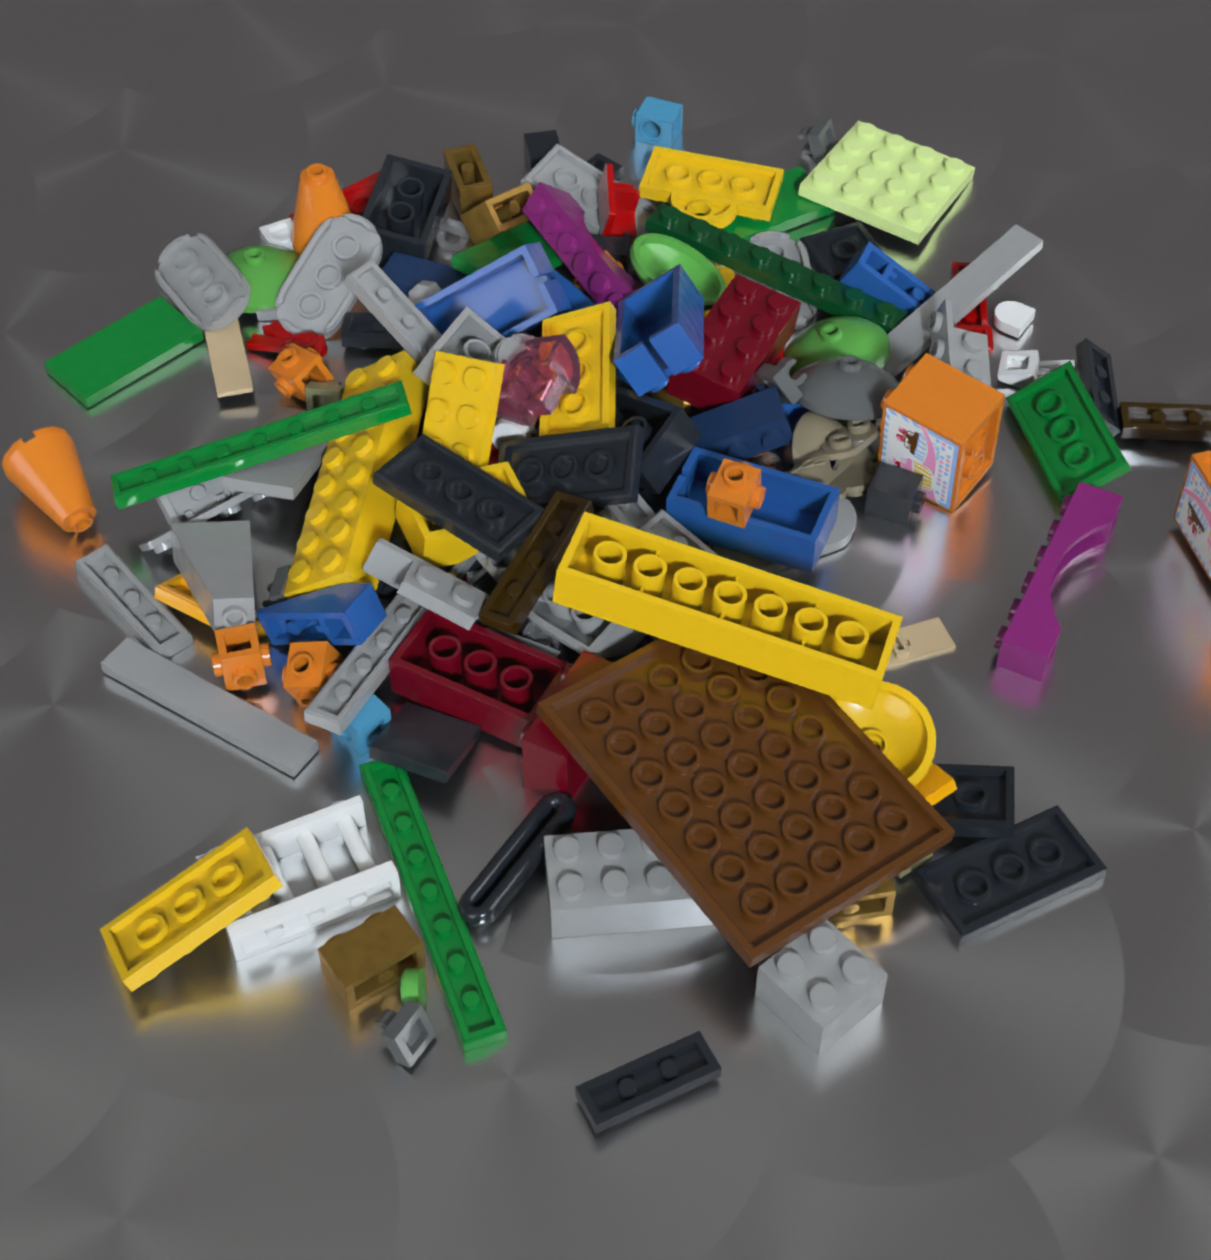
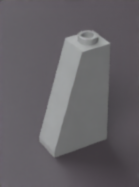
[171,520,256,631]

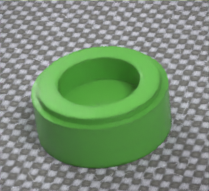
[401,968,427,1010]

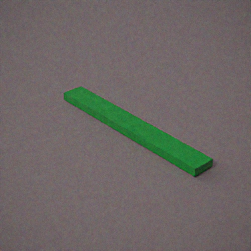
[110,380,412,510]
[359,760,508,1053]

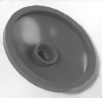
[797,355,899,421]

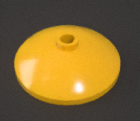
[830,681,936,787]

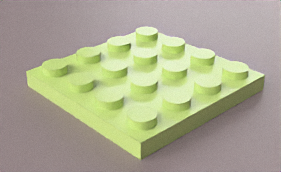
[798,120,975,245]

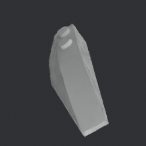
[473,536,647,659]

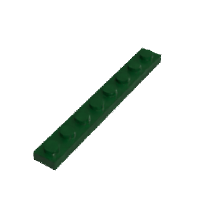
[645,203,908,334]

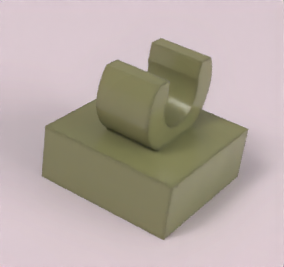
[305,380,345,410]

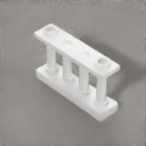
[196,795,401,962]

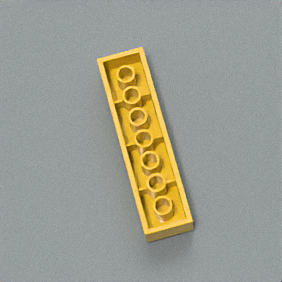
[283,350,430,600]
[552,511,903,710]

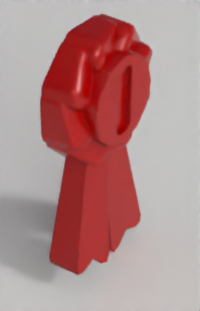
[245,320,328,357]

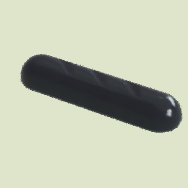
[458,792,576,928]

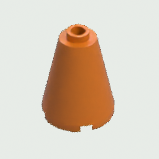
[291,163,352,256]
[1,426,97,533]

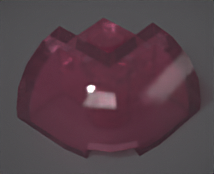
[497,334,580,426]

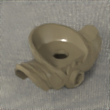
[785,411,878,501]

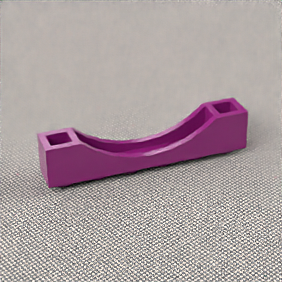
[522,182,643,321]
[994,482,1124,682]

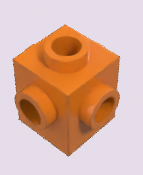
[268,343,334,402]
[705,458,766,529]
[211,622,272,692]
[282,641,344,707]

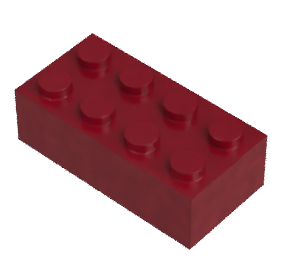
[667,274,801,411]
[388,609,569,748]

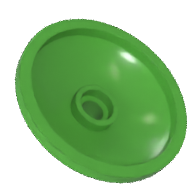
[630,233,726,311]
[225,244,300,313]
[784,316,891,377]

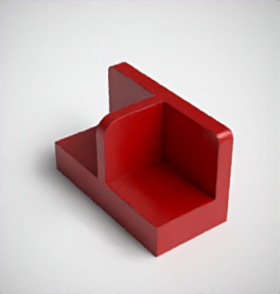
[597,163,640,245]

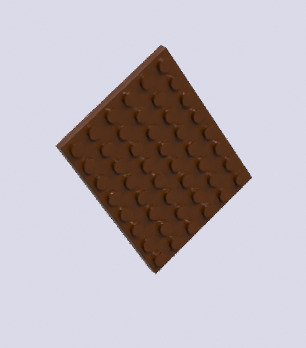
[536,638,956,968]

